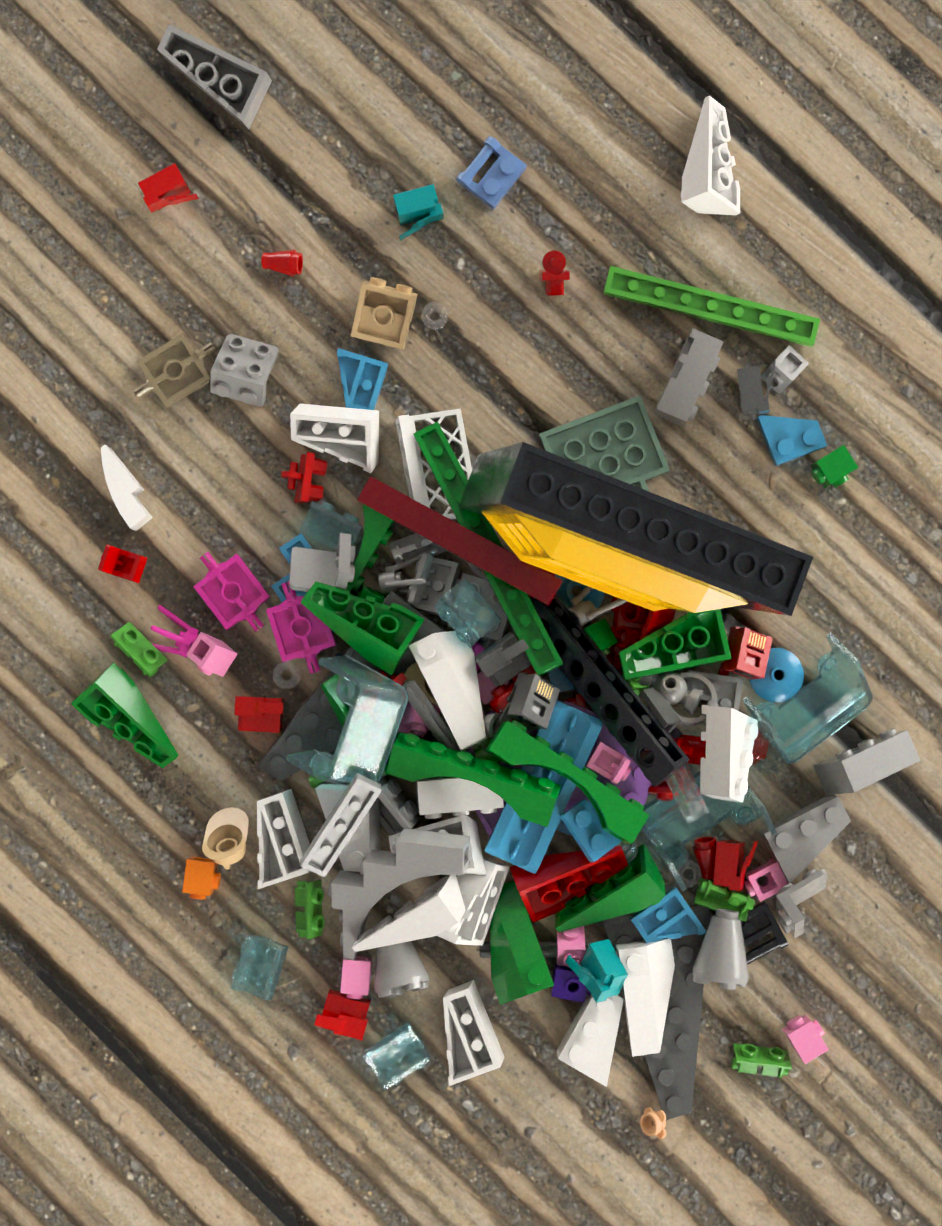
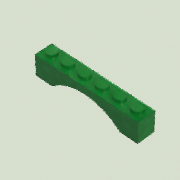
[332,505,395,634]
[485,720,650,844]
[386,732,561,827]

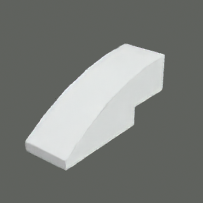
[101,445,153,531]

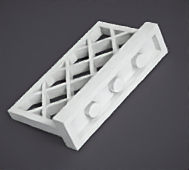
[395,408,472,520]

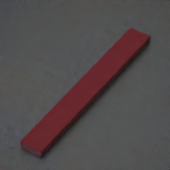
[357,476,563,606]

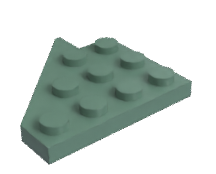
[539,395,670,491]

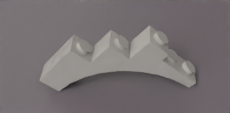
[328,828,470,960]

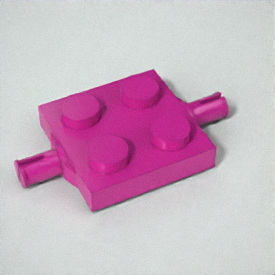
[193,552,271,632]
[266,581,337,674]

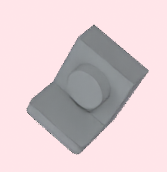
[761,345,809,394]

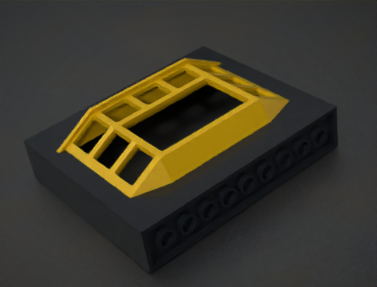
[459,442,813,616]

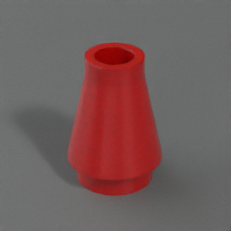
[261,249,303,277]
[692,836,717,879]

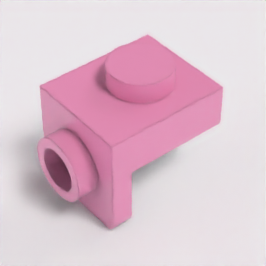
[585,741,632,785]
[556,926,586,967]

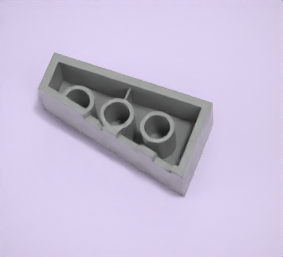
[157,24,272,129]

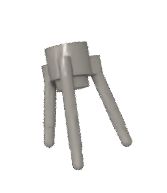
[378,547,438,595]
[568,586,628,626]

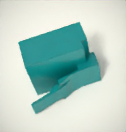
[393,184,444,241]
[565,939,628,1003]

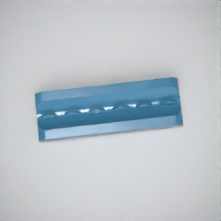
[484,700,603,874]

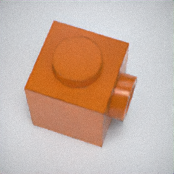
[182,856,221,900]

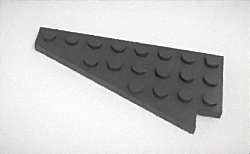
[258,591,447,781]
[603,882,711,1121]

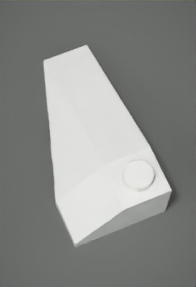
[681,96,740,215]
[409,630,487,751]
[352,875,465,952]
[615,938,675,1057]

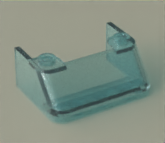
[743,632,873,764]
[286,655,408,786]
[642,771,777,892]

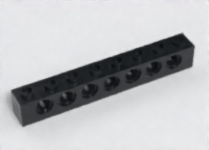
[530,594,690,787]

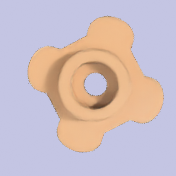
[640,1107,666,1139]

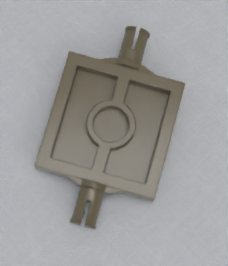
[132,333,217,408]

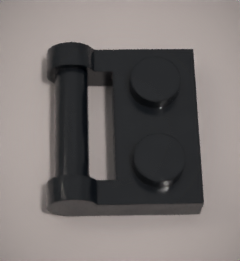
[741,901,789,965]

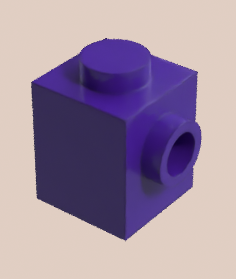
[550,964,591,1003]

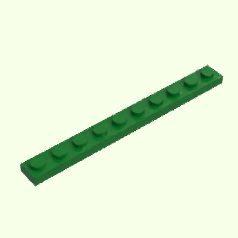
[413,422,563,676]

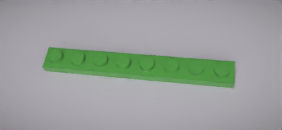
[603,266,820,347]

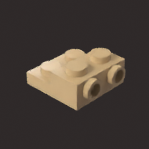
[351,277,418,350]

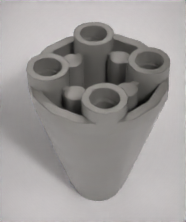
[692,909,749,990]
[374,941,430,998]

